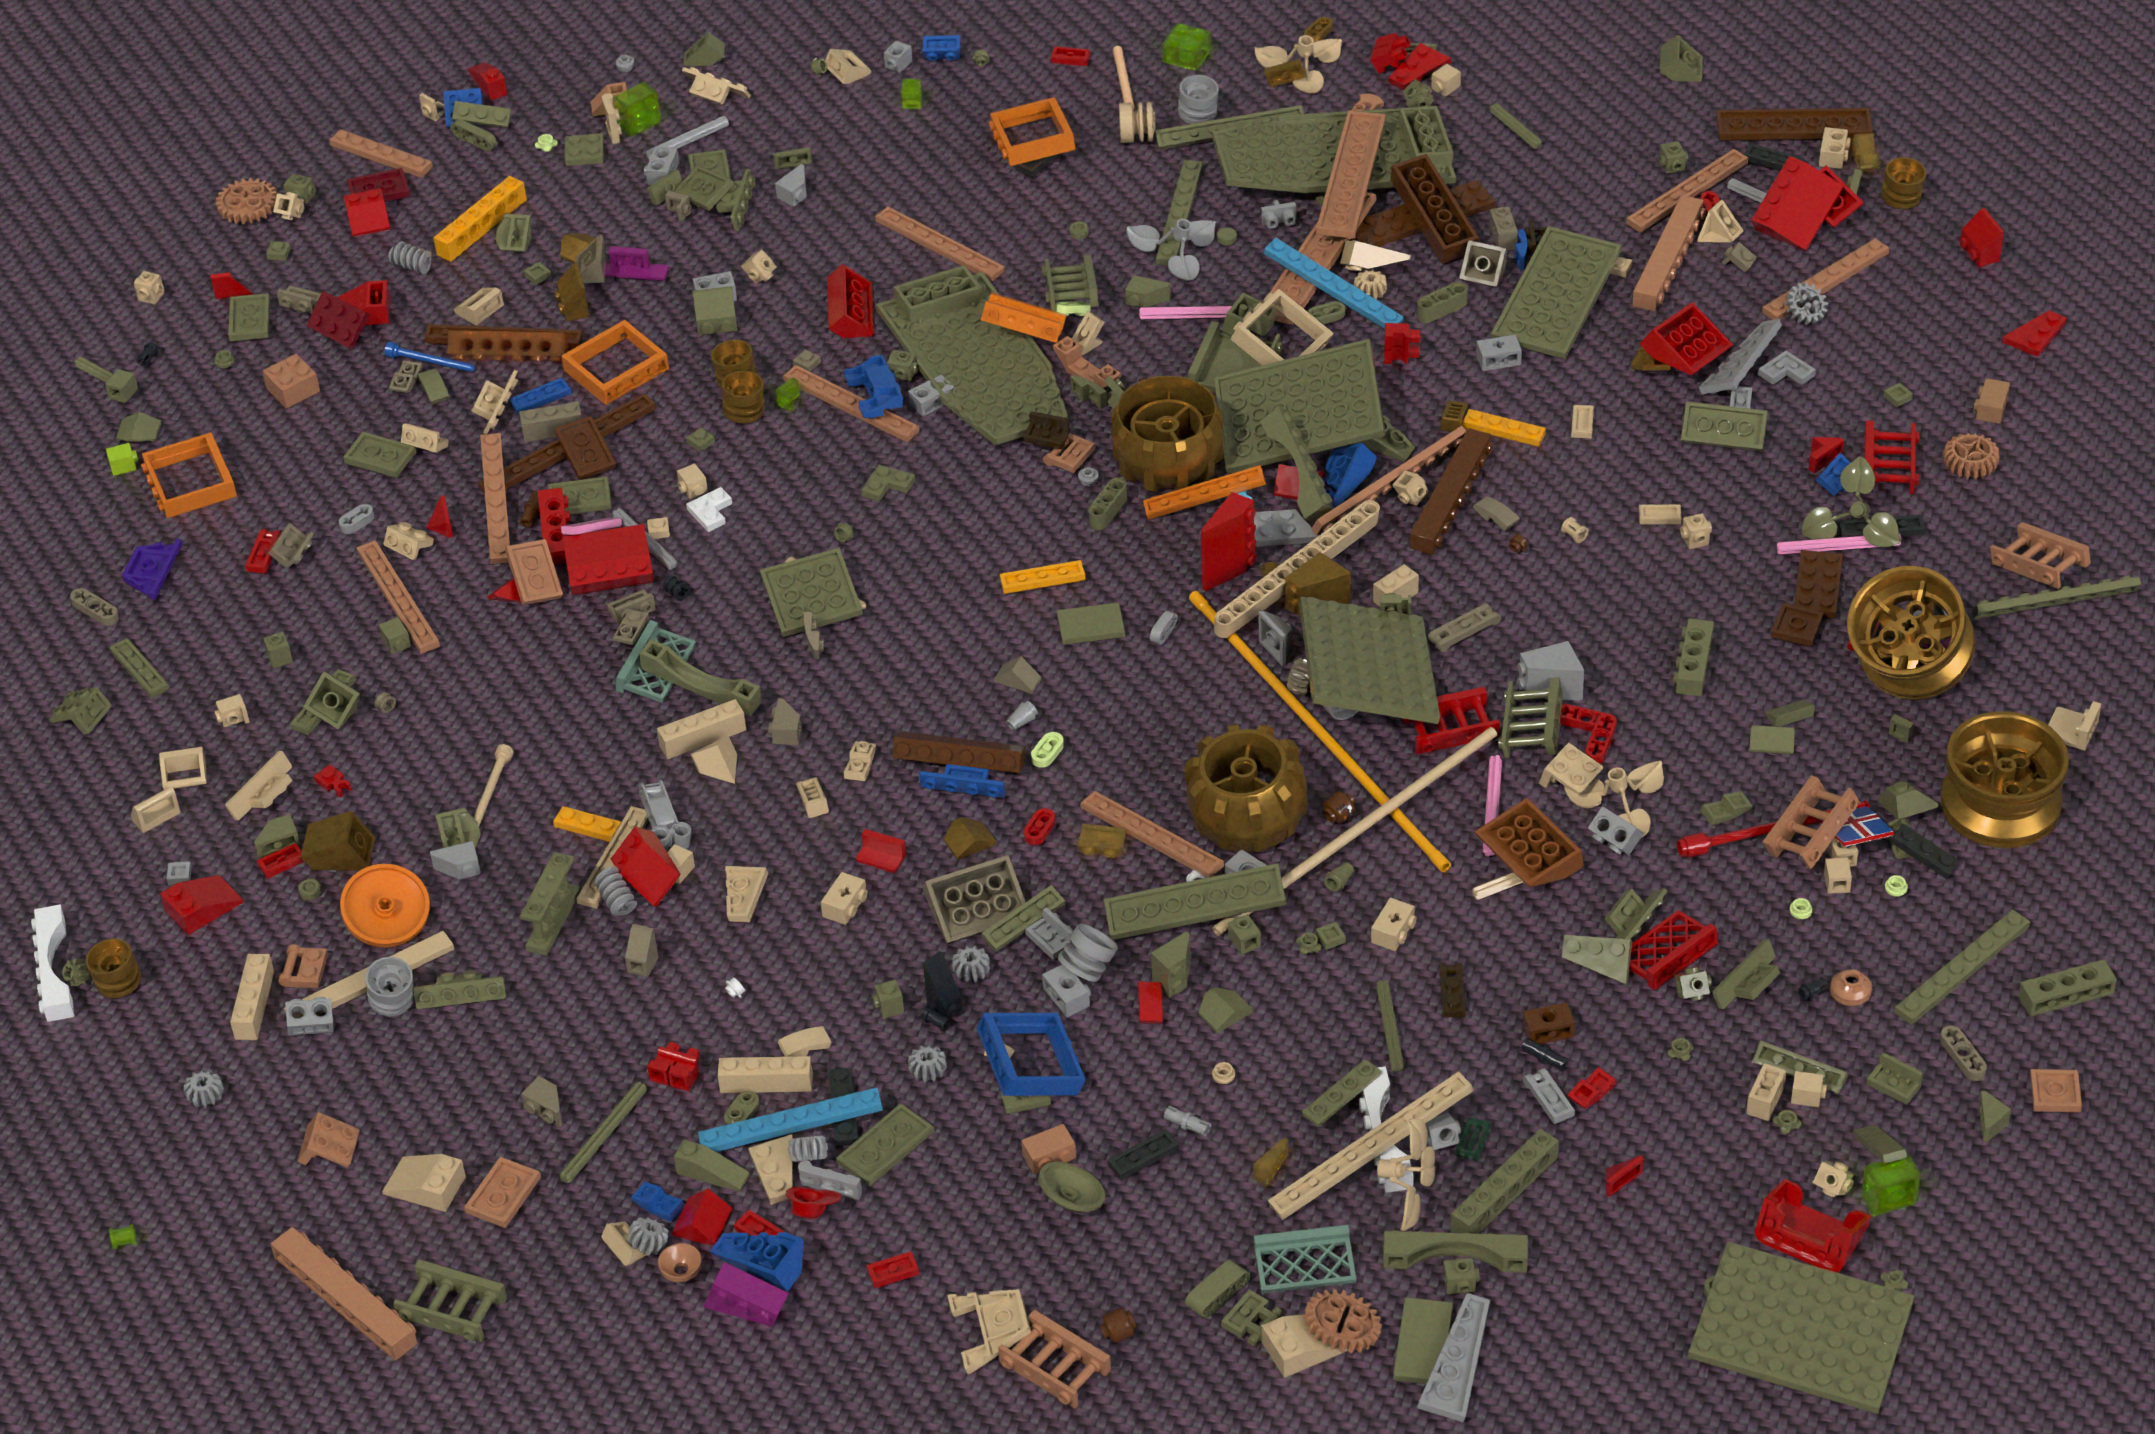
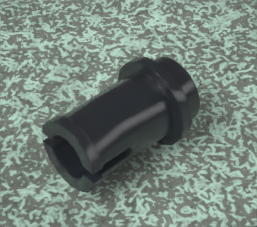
[136,342,159,367]
[1798,977,1828,1000]
[921,1006,951,1031]

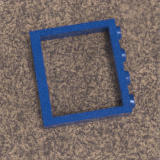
[977,1013,1085,1096]

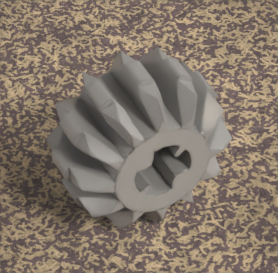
[952,945,990,983]
[908,1044,947,1083]
[184,1070,224,1108]
[788,1136,828,1162]
[628,1217,668,1255]

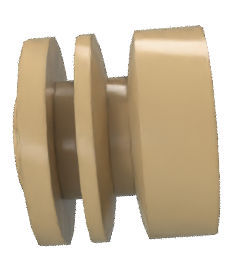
[1119,102,1155,143]

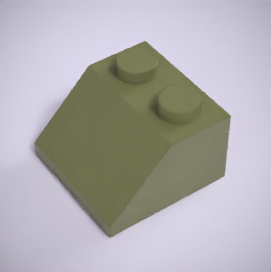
[1660,35,1703,82]
[693,286,737,336]
[1151,931,1191,998]

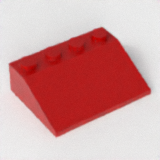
[1751,156,1844,251]
[1640,302,1733,375]
[1201,492,1257,591]
[563,524,654,595]

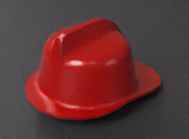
[786,1187,842,1219]

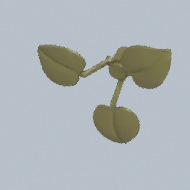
[1802,456,1901,547]

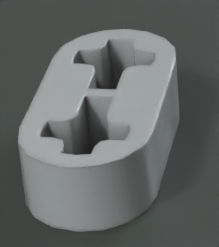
[339,504,374,534]
[1150,610,1178,645]

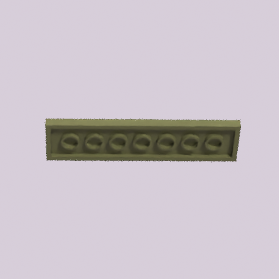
[1104,864,1287,940]

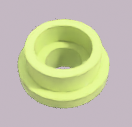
[1885,875,1908,896]
[1790,898,1812,919]

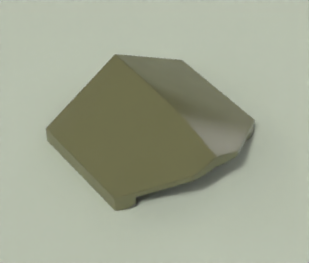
[495,214,532,252]
[116,411,162,442]
[435,808,481,848]
[1199,987,1253,1033]

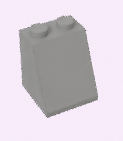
[1517,641,1584,701]

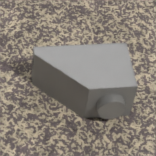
[775,164,806,207]
[430,841,481,879]

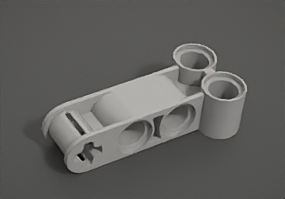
[639,779,691,851]

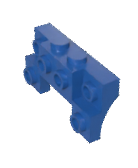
[844,355,903,418]

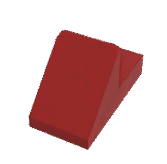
[1808,437,1844,474]

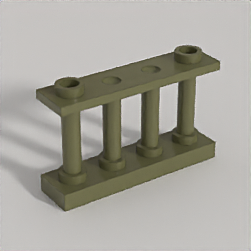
[1041,255,1098,310]
[1498,677,1563,758]
[520,852,580,956]
[393,1259,507,1342]

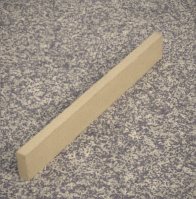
[284,931,454,1018]

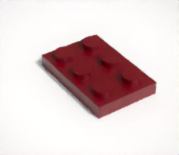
[347,168,410,202]
[306,291,370,349]

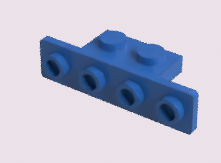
[919,764,1006,798]

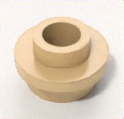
[1212,1062,1235,1084]

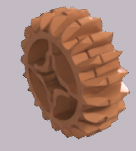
[1943,432,2000,480]

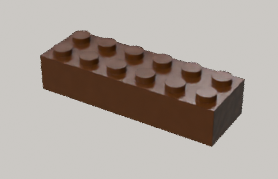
[1390,154,1479,264]

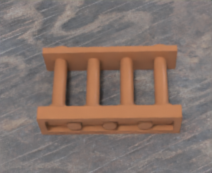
[1990,522,2091,589]
[1762,775,1860,869]
[998,1310,1111,1409]

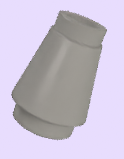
[1006,701,1038,731]

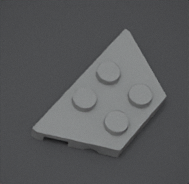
[1254,509,1318,547]

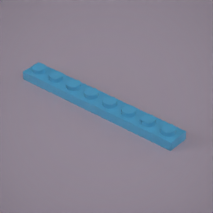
[1264,238,1404,329]
[698,1087,883,1152]

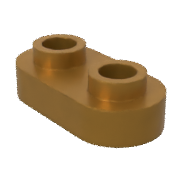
[1304,17,1333,43]

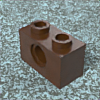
[1522,1002,1575,1044]

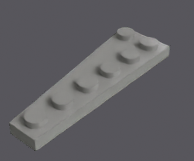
[1699,319,1782,394]
[1417,1293,1490,1422]

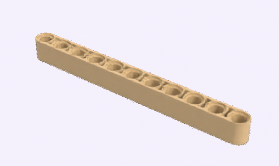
[1214,500,1380,638]

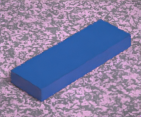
[509,378,572,415]

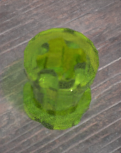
[109,1224,137,1249]

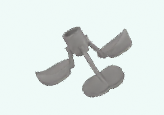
[1126,219,1215,281]

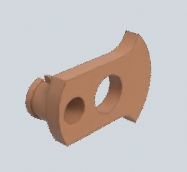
[1351,94,1384,111]

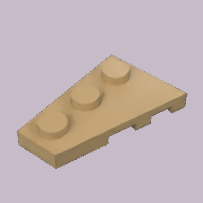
[725,866,768,922]
[748,1134,793,1205]

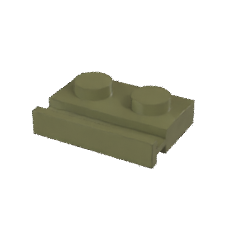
[1380,593,1411,615]

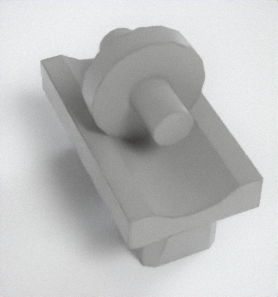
[1261,200,1296,229]

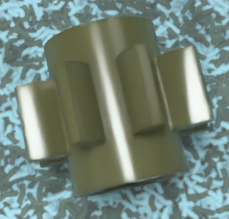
[62,959,91,986]

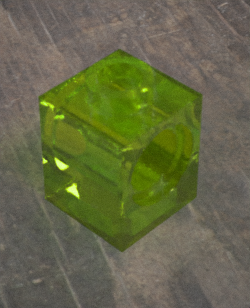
[901,79,922,109]

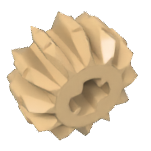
[1354,270,1387,299]

